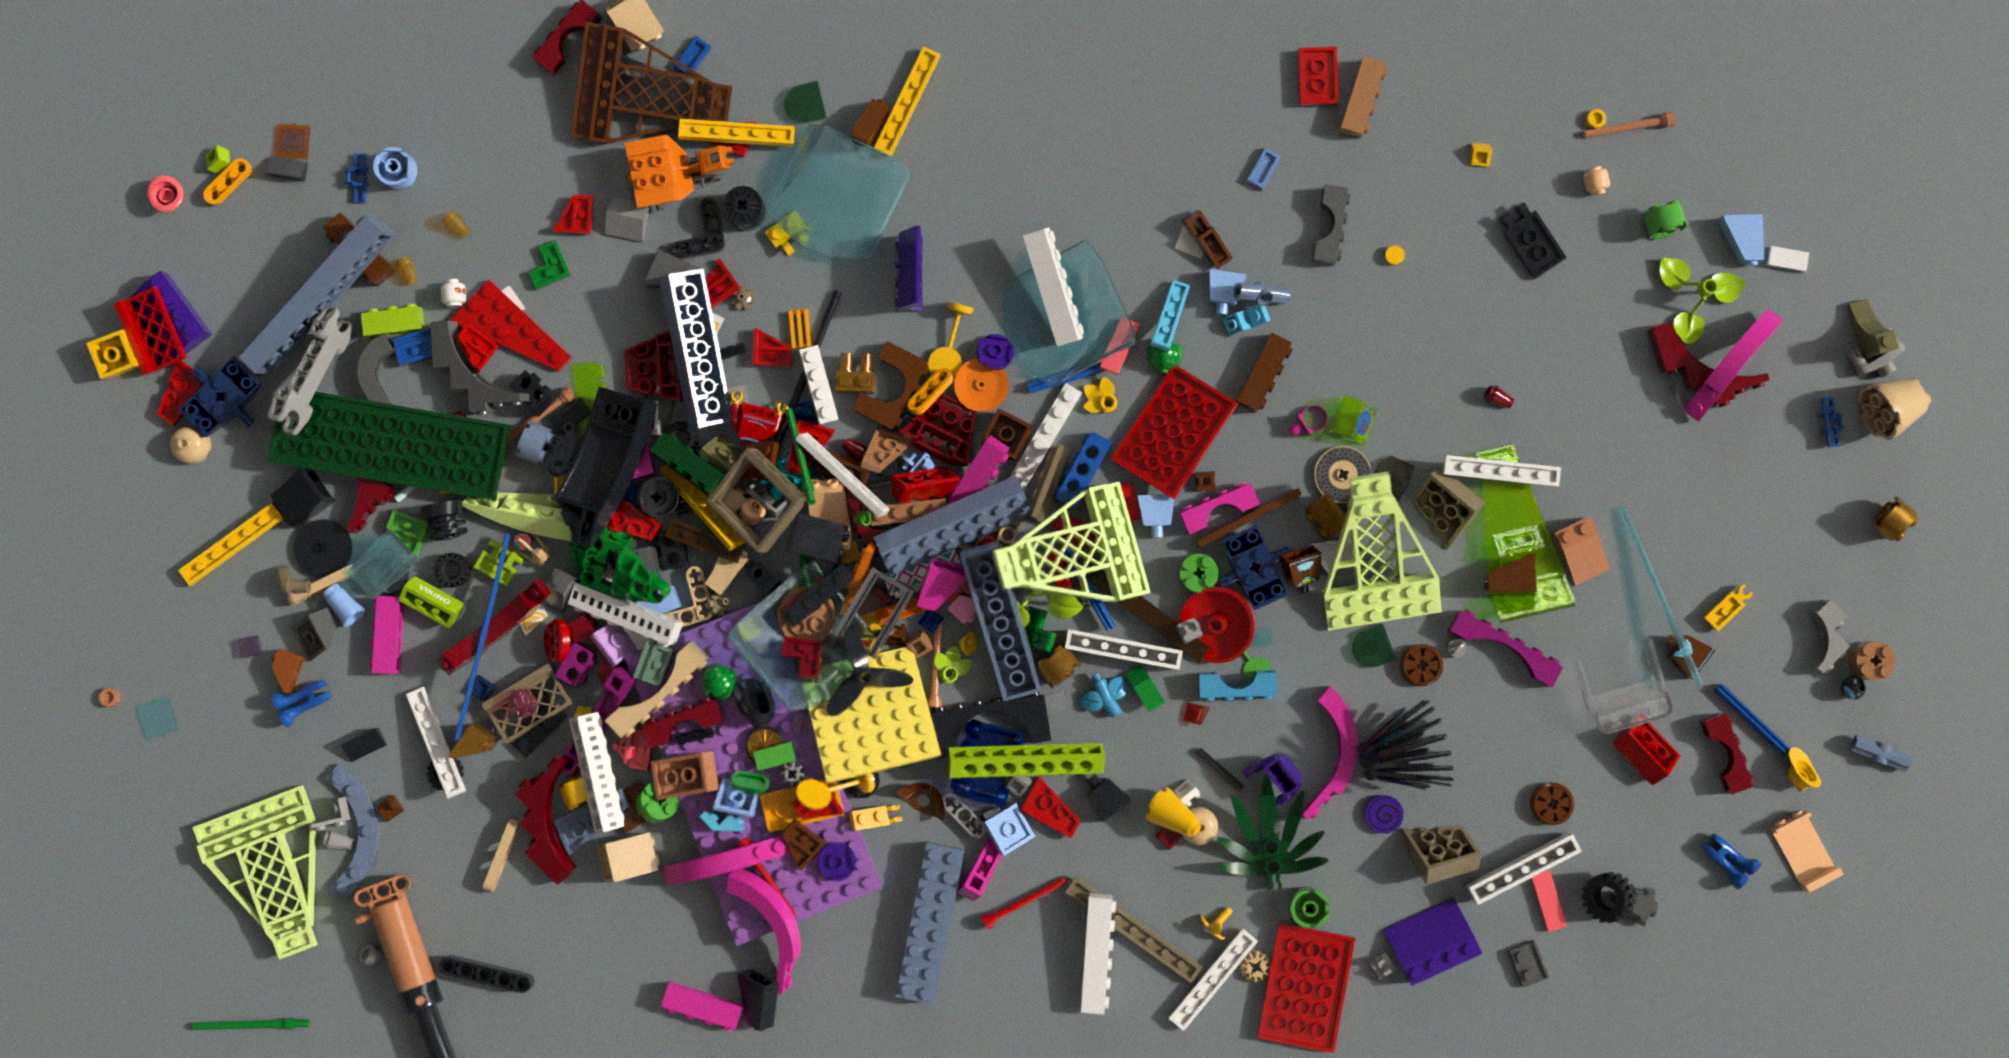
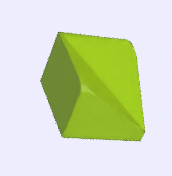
[206,145,231,174]

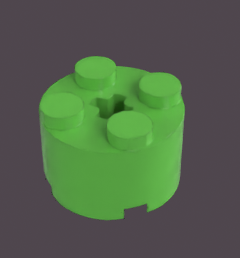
[1643,200,1688,240]
[1178,554,1218,593]
[636,782,679,823]
[1288,887,1329,928]

